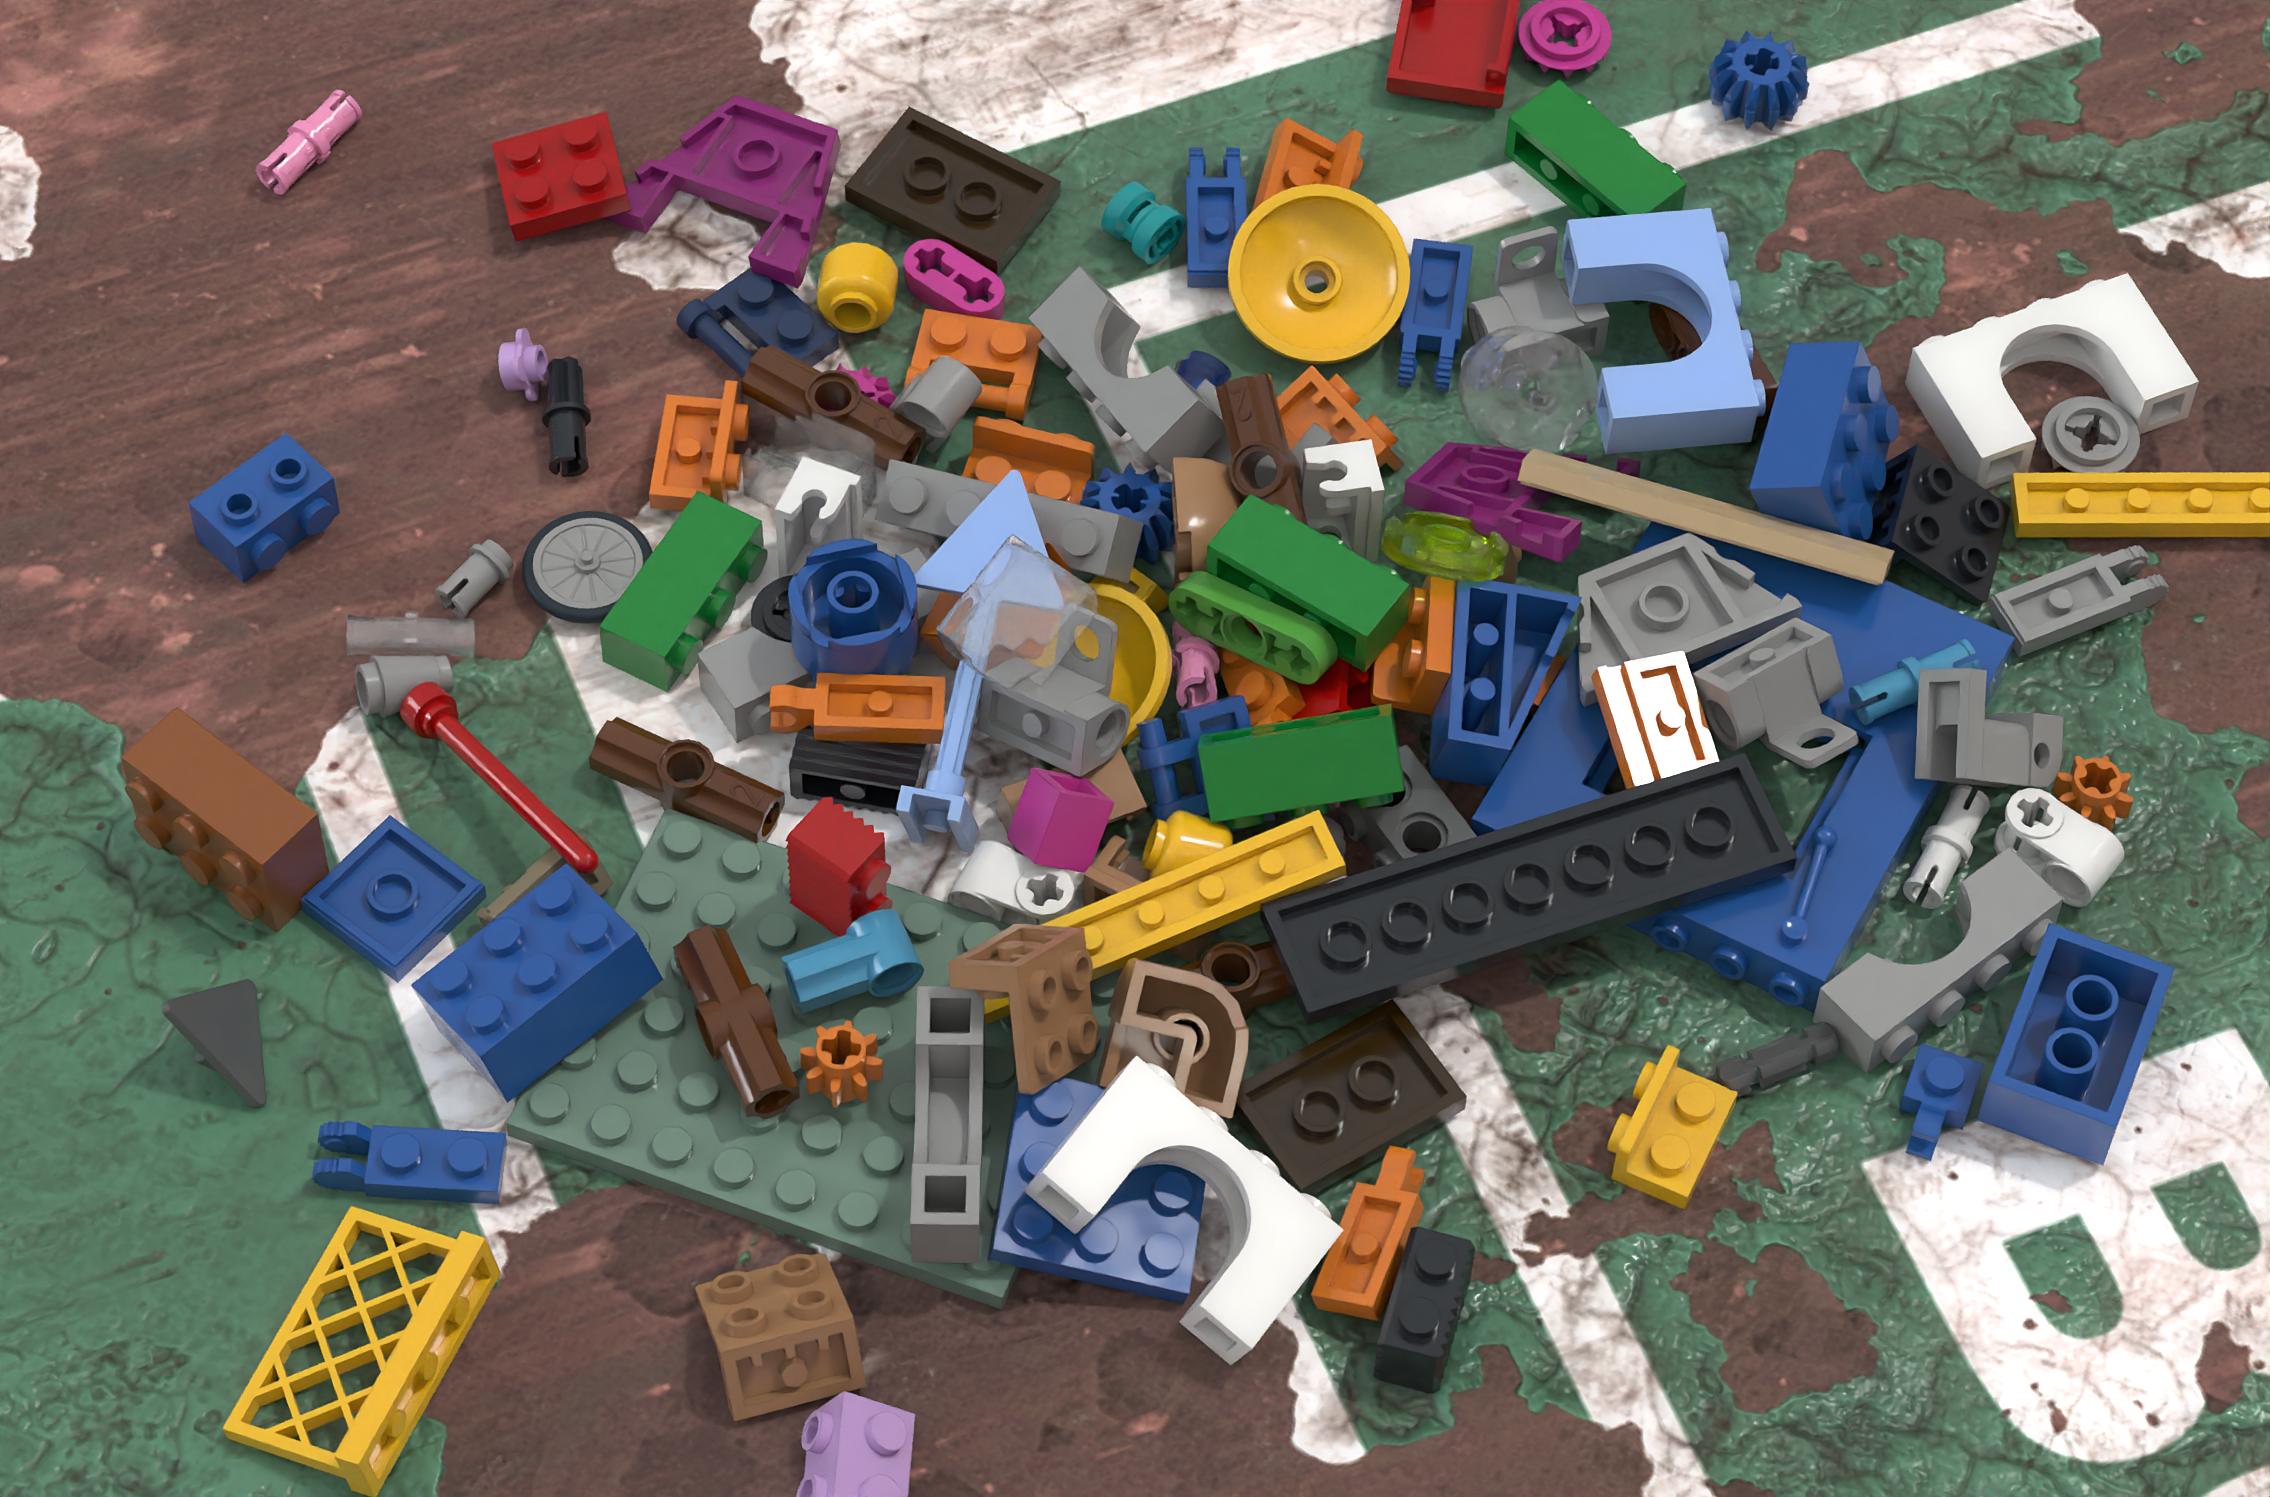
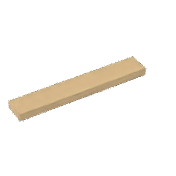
[1518,448,1894,586]

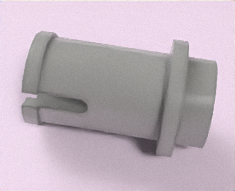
[434,539,514,619]

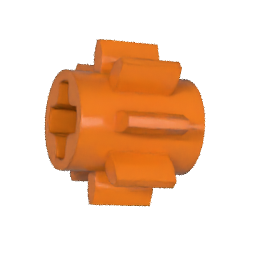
[2052,755,2134,832]
[800,1020,883,1108]

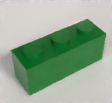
[1504,79,1687,218]
[599,491,768,692]
[1207,494,1410,672]
[1198,703,1404,829]

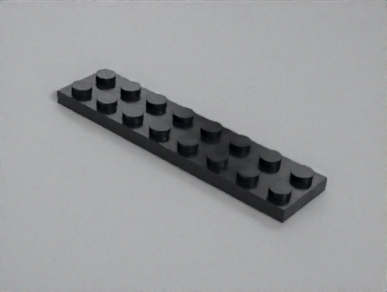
[1260,753,1797,1026]

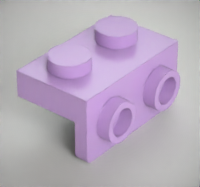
[796,1391,915,1497]

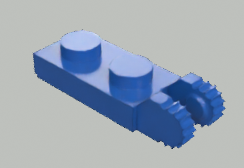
[1185,147,1247,288]
[1397,238,1473,392]
[312,1121,507,1204]

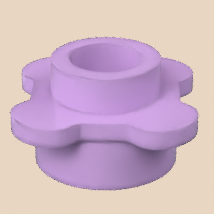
[498,328,548,401]

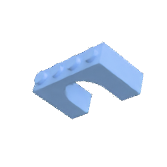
[1560,208,1766,455]

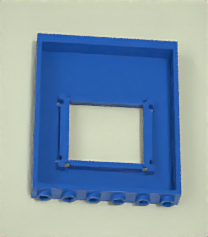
[1471,486,2015,1013]

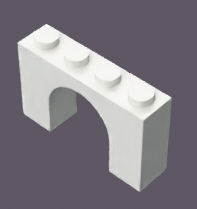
[1905,273,2199,489]
[1023,1055,1343,1365]

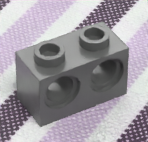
[1337,744,1477,869]

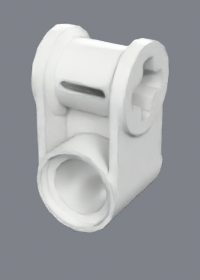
[1994,788,2125,907]
[948,840,1075,925]

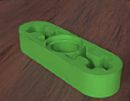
[1168,571,1338,684]

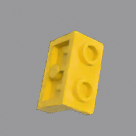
[1607,1045,1738,1210]

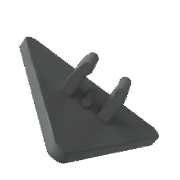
[162,979,266,1109]

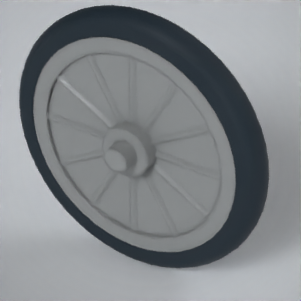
[522,511,653,624]

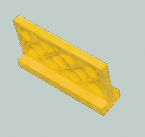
[222,1206,501,1497]

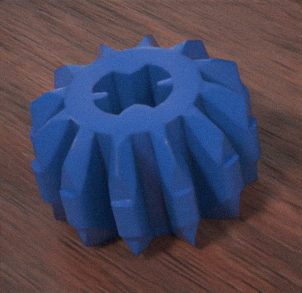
[1708,30,1809,131]
[1080,462,1175,566]

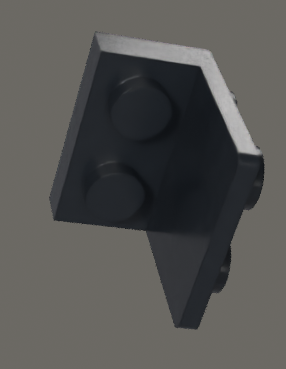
[1863,444,2010,607]

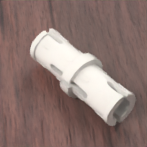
[1903,785,1990,909]

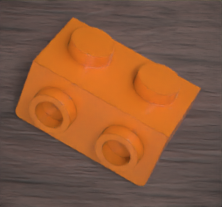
[1252,117,1363,211]
[649,380,750,511]

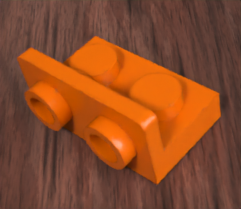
[1277,365,1404,472]
[962,416,1095,505]
[1370,564,1457,715]

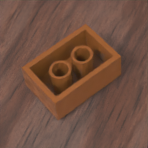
[121,707,329,933]

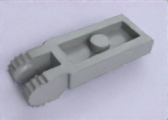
[1988,545,2169,657]

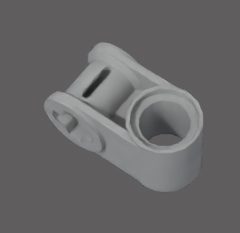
[889,355,983,455]

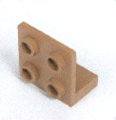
[948,924,1099,1095]
[695,1253,867,1422]

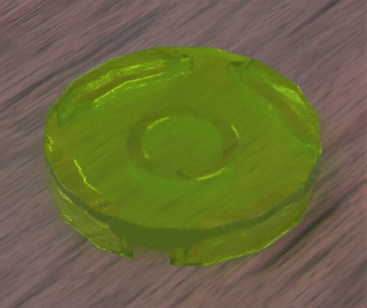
[1381,511,1509,582]

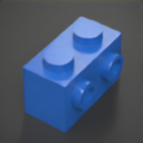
[188,433,340,583]

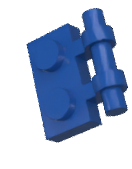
[1136,695,1275,832]

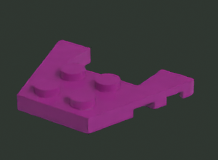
[603,95,841,288]
[1403,442,1641,562]

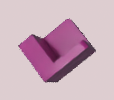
[1007,767,1114,873]

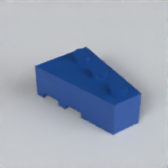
[1429,574,1582,787]

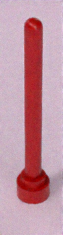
[400,682,599,874]

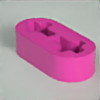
[903,239,1005,320]

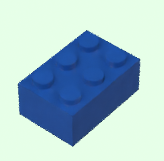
[1749,341,1899,542]
[411,863,663,1103]
[1977,923,2175,1166]

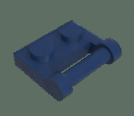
[676,267,839,378]

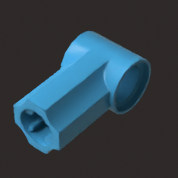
[781,909,924,1014]

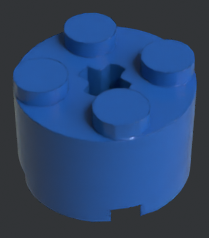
[788,539,918,683]

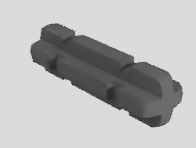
[1714,1022,1840,1098]

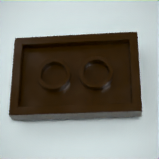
[845,107,1061,276]
[1234,999,1467,1196]

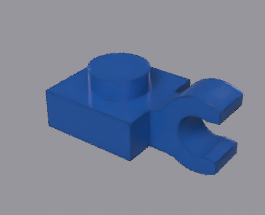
[1899,1043,1984,1161]

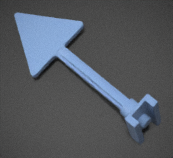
[896,470,1065,853]

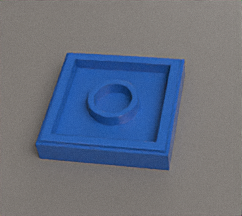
[301,815,487,983]

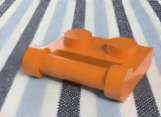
[904,309,1044,421]

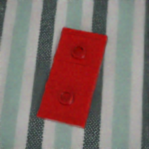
[1386,0,1521,109]

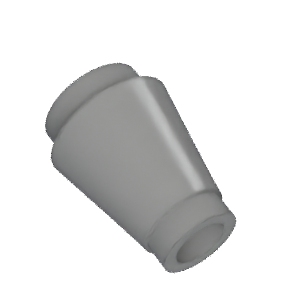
[355,655,454,718]

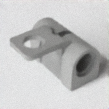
[1467,226,1610,383]
[977,603,1130,777]
[1692,617,1858,768]

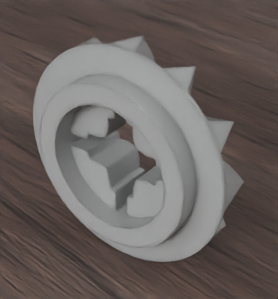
[2041,396,2140,473]

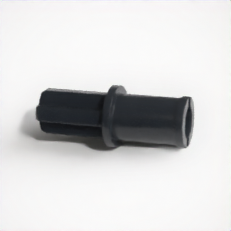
[542,356,591,477]

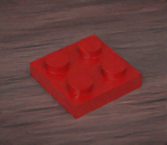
[491,112,632,242]

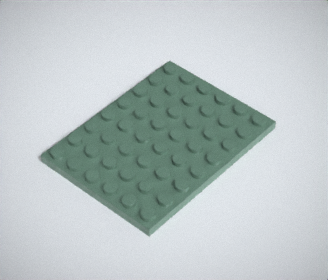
[506,808,1124,1310]

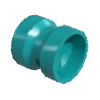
[1101,181,1186,264]

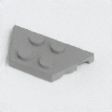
[1576,532,1802,707]

